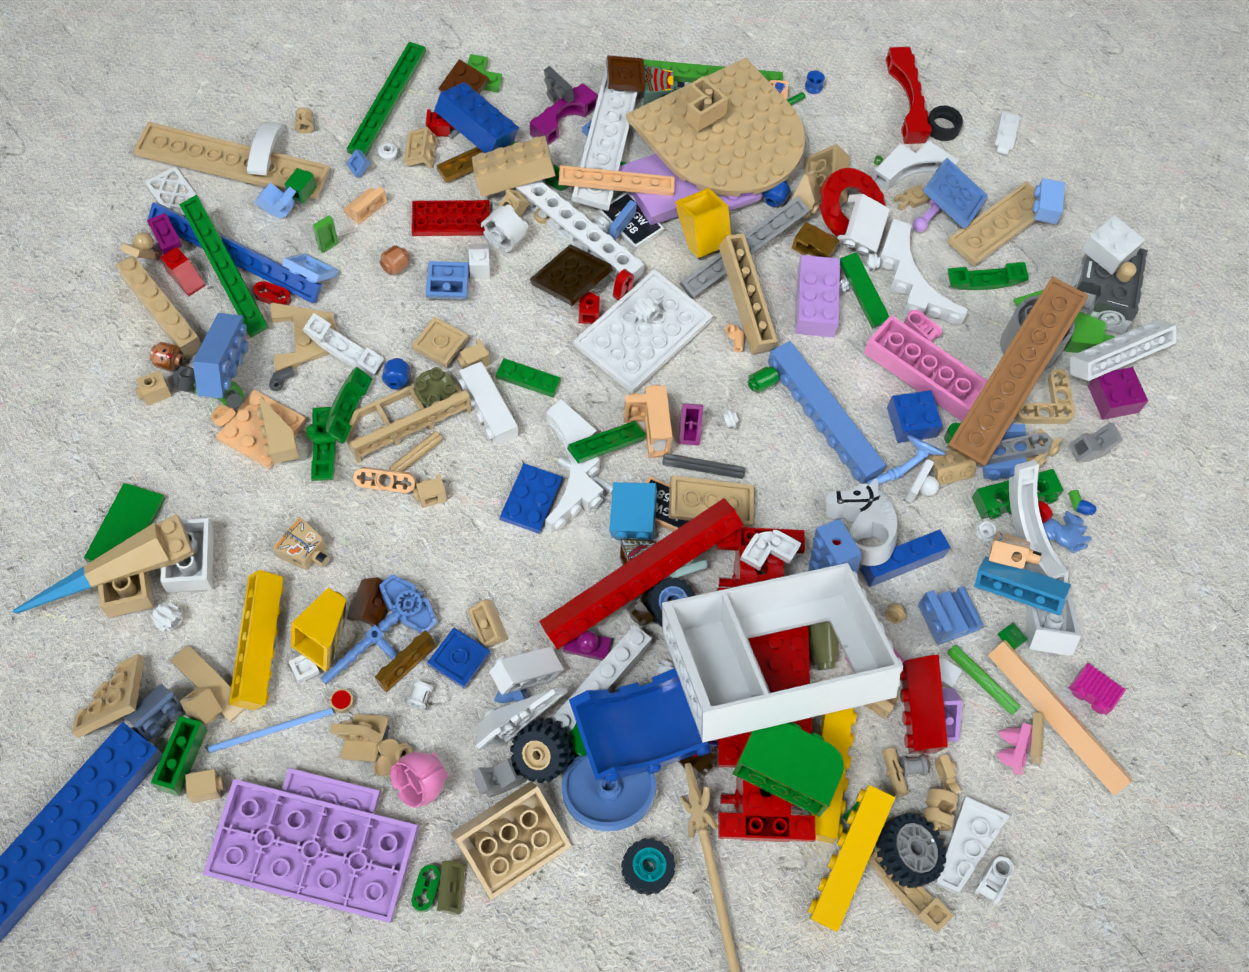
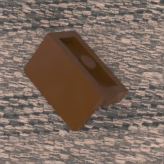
[347,577,386,627]

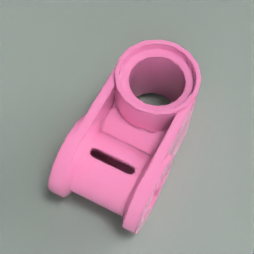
[903,310,942,342]

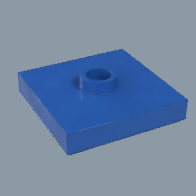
[427,627,491,689]

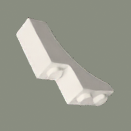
[872,140,959,192]

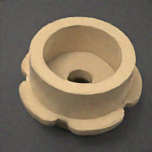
[885,603,907,624]

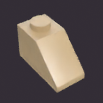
[791,170,821,219]

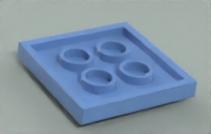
[922,158,988,229]

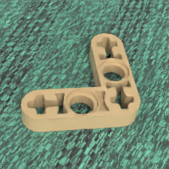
[1015,368,1075,424]

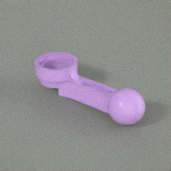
[912,199,941,232]

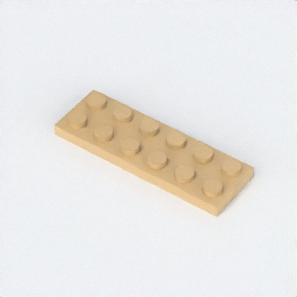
[947,181,1037,267]

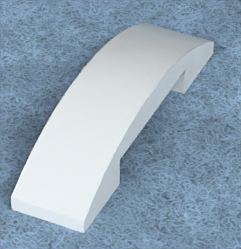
[247,122,284,175]
[303,313,384,375]

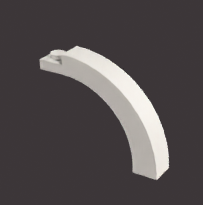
[1009,459,1069,583]

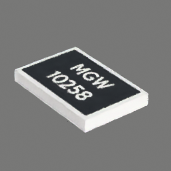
[598,192,665,251]

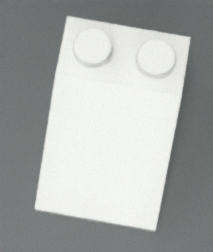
[1026,594,1081,656]

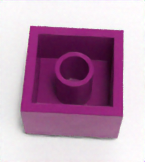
[1088,367,1148,420]

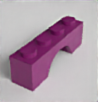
[530,83,598,145]

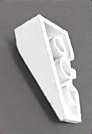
[476,688,568,749]

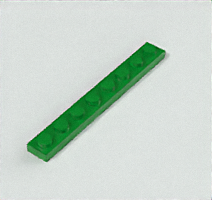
[347,42,426,156]
[179,194,269,337]

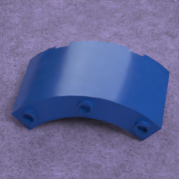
[569,668,718,783]

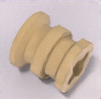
[295,107,314,133]

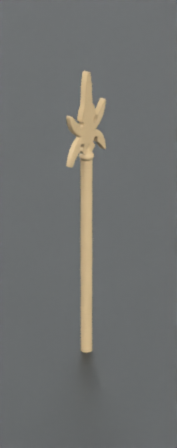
[680,763,740,972]

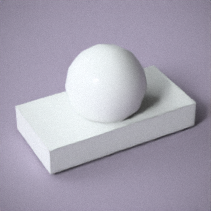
[905,459,939,503]

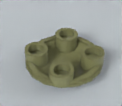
[414,367,456,406]

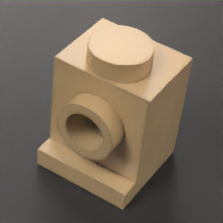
[498,189,530,217]
[457,339,490,369]
[413,474,447,508]

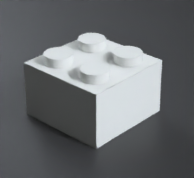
[1082,215,1145,275]

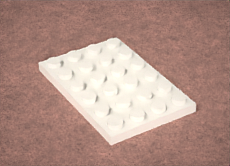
[573,269,713,393]

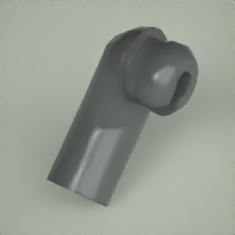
[269,367,295,391]

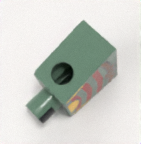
[643,66,685,105]

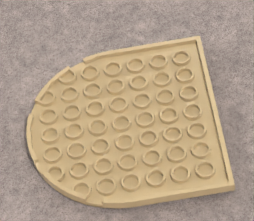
[626,58,805,196]

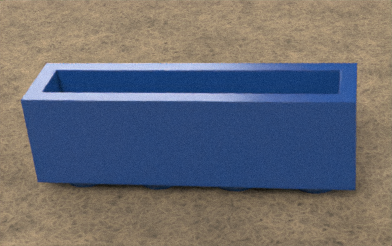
[860,529,951,588]

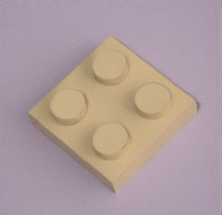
[412,316,469,368]

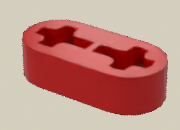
[613,269,634,301]
[253,281,291,305]

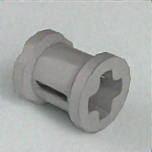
[899,754,928,777]

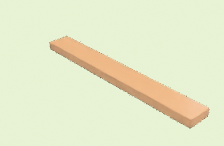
[988,640,1133,795]

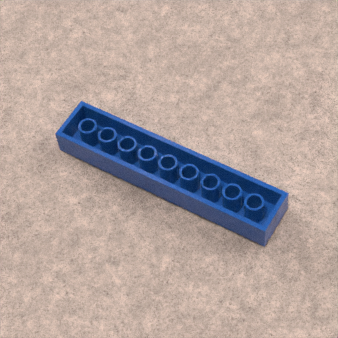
[0,722,163,942]

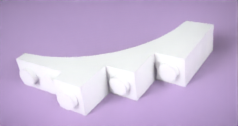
[879,219,968,326]
[545,399,603,534]

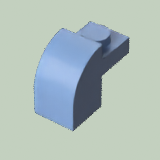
[254,182,296,218]

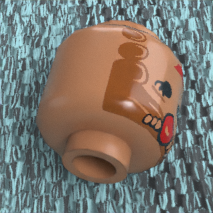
[379,245,410,275]
[150,342,184,371]

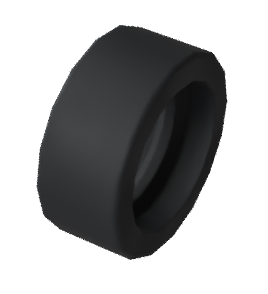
[928,105,963,141]

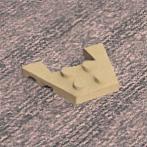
[271,303,335,372]

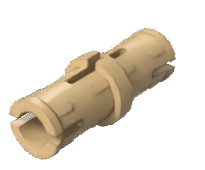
[881,748,909,797]

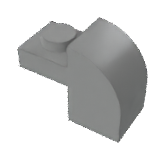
[1069,423,1123,462]
[472,758,529,797]

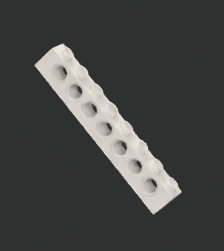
[516,180,644,284]

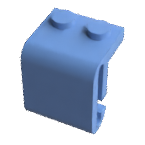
[917,586,984,645]

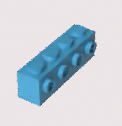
[974,556,1071,616]

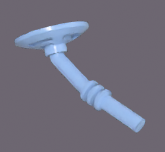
[866,435,946,485]

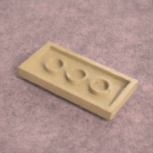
[669,475,754,528]

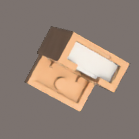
[623,385,672,458]

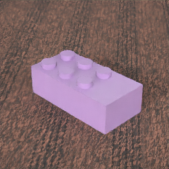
[795,255,840,338]

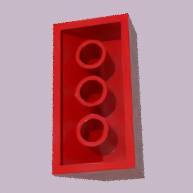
[900,655,948,754]

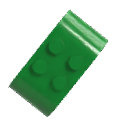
[732,722,844,817]

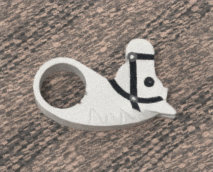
[825,479,897,566]

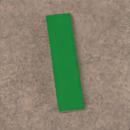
[840,252,890,329]
[567,421,647,464]

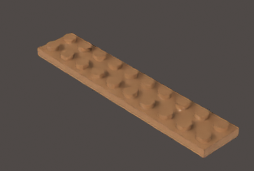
[948,276,1089,467]

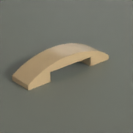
[170,645,246,723]
[868,848,954,933]

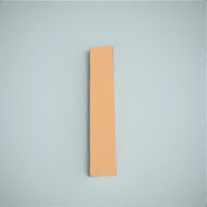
[558,165,675,196]

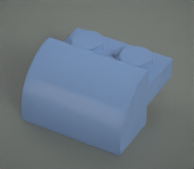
[426,261,469,299]

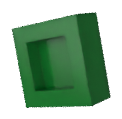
[997,623,1028,650]

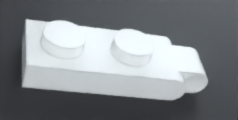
[994,111,1020,155]

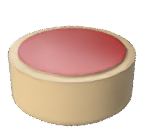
[330,689,354,713]

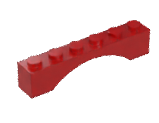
[886,47,931,144]

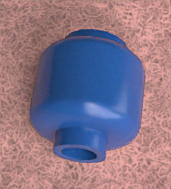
[762,180,791,207]
[382,358,410,389]

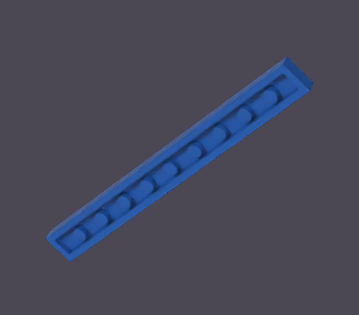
[147,202,323,303]

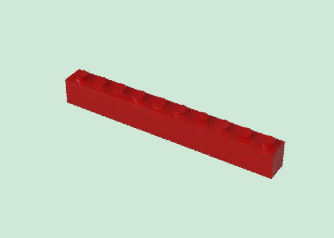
[539,498,743,650]

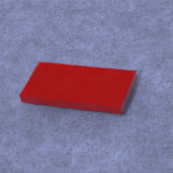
[412,200,490,236]

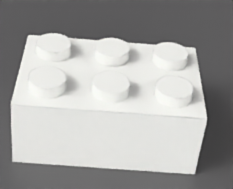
[160,518,214,593]

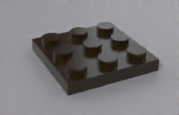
[530,244,613,306]

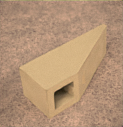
[257,398,299,464]

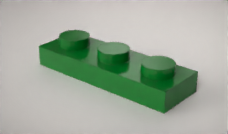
[496,358,561,398]

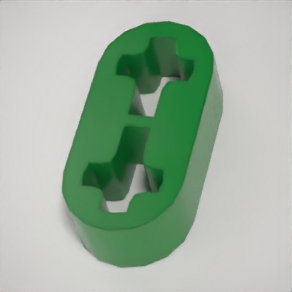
[411,865,440,913]

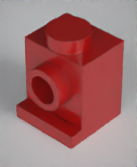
[426,109,454,137]
[578,292,600,324]

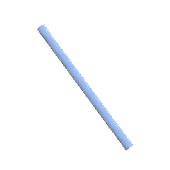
[208,707,334,753]

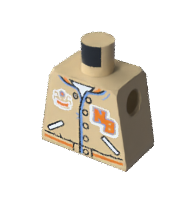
[272,516,330,570]

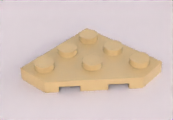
[72,653,144,738]

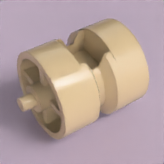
[923,787,958,831]

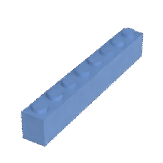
[768,341,886,484]

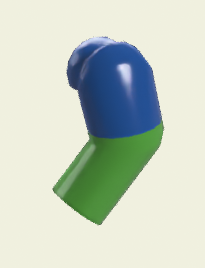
[1068,490,1097,516]

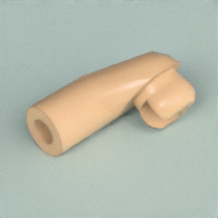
[725,324,744,352]

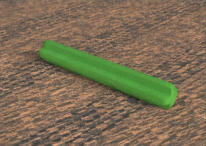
[947,645,1020,715]

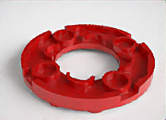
[819,168,886,237]

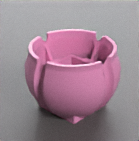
[390,751,449,808]

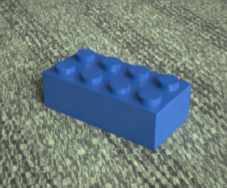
[434,82,519,153]

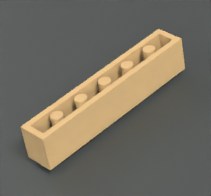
[719,233,778,354]
[116,256,201,360]

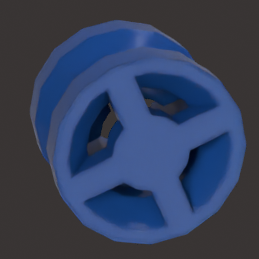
[805,70,825,94]

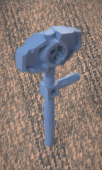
[320,574,437,685]

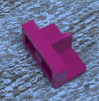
[147,213,182,255]

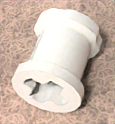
[406,681,433,710]

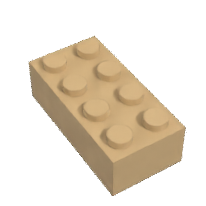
[472,136,555,197]

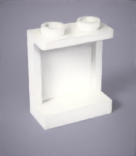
[838,194,889,255]

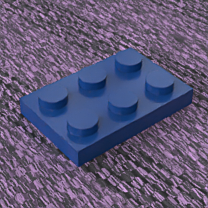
[500,463,563,534]

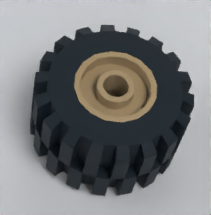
[510,718,575,783]

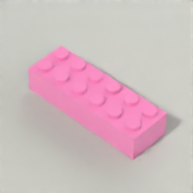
[864,315,988,421]

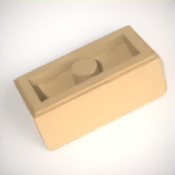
[467,599,508,648]

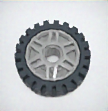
[876,813,946,888]

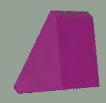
[679,403,703,445]

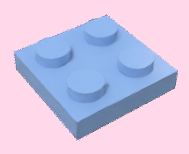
[282,253,338,283]

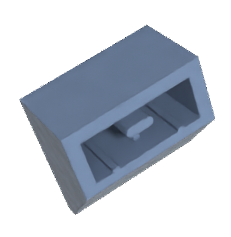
[124,684,184,741]

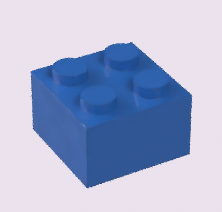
[887,390,943,443]

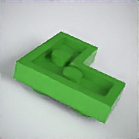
[467,54,502,93]

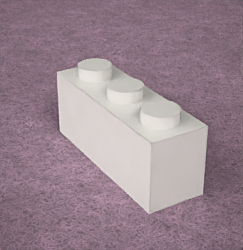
[489,647,564,695]

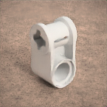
[973,856,1014,905]

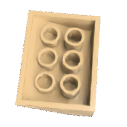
[450,781,572,900]

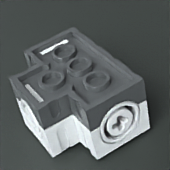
[1072,248,1148,334]

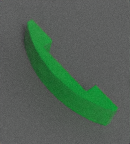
[947,262,1029,290]
[326,367,372,444]
[311,407,336,481]

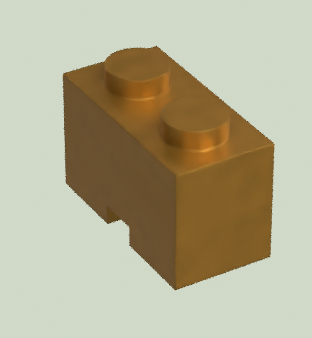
[791,222,839,258]

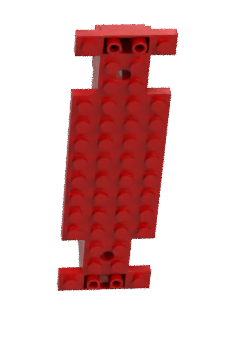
[716,527,816,842]

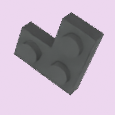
[544,66,574,104]

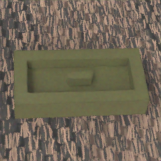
[437,860,465,915]

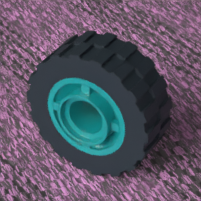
[621,838,676,895]

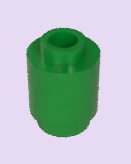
[747,366,779,393]

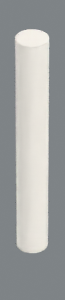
[558,456,613,494]

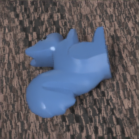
[1042,511,1092,553]

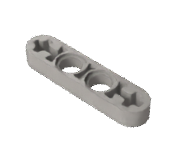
[976,433,1051,466]

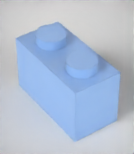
[1032,178,1065,224]

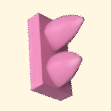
[997,723,1032,775]

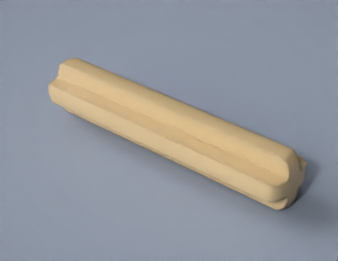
[389,431,442,477]

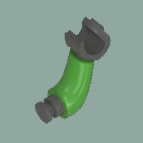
[172,366,244,408]

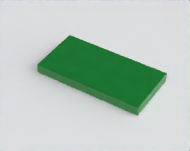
[84,483,165,562]

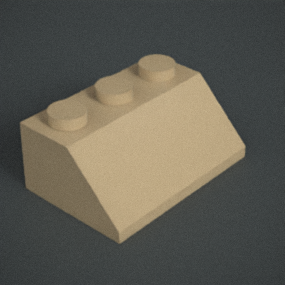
[805,144,849,205]

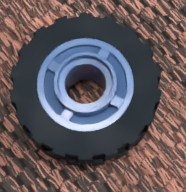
[645,578,696,627]

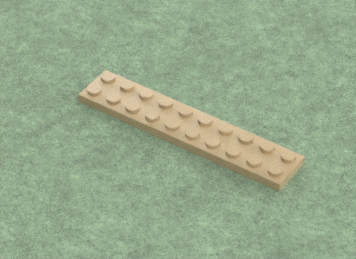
[133,122,330,200]

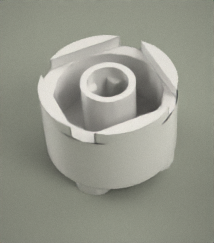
[481,204,528,252]

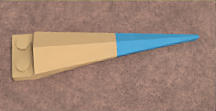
[12,514,195,614]

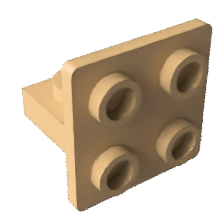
[329,714,389,762]

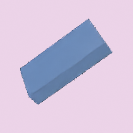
[609,200,637,240]

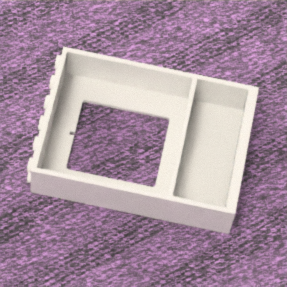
[662,563,903,742]

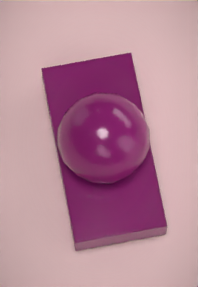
[563,631,612,661]

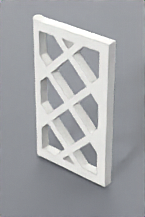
[145,166,204,216]

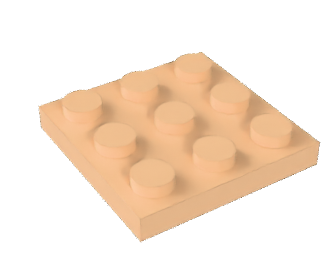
[216,390,307,469]

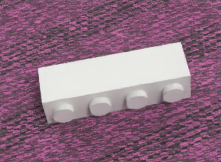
[457,362,518,446]

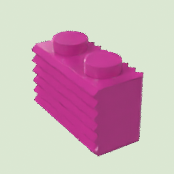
[1068,663,1126,715]

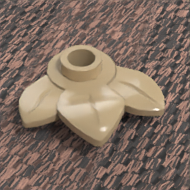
[374,739,413,780]

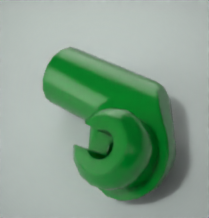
[306,424,336,445]

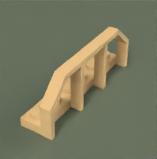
[346,384,471,463]

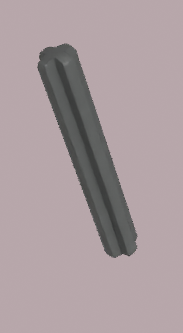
[662,453,745,479]

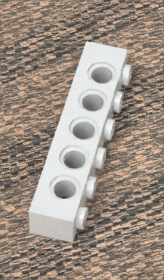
[1070,319,1176,381]

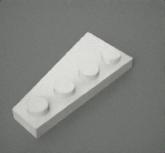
[935,797,1010,894]

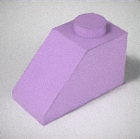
[942,688,962,742]

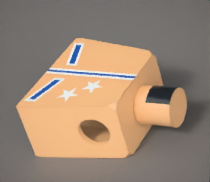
[989,531,1042,569]

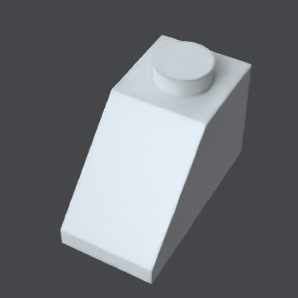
[469,244,490,279]

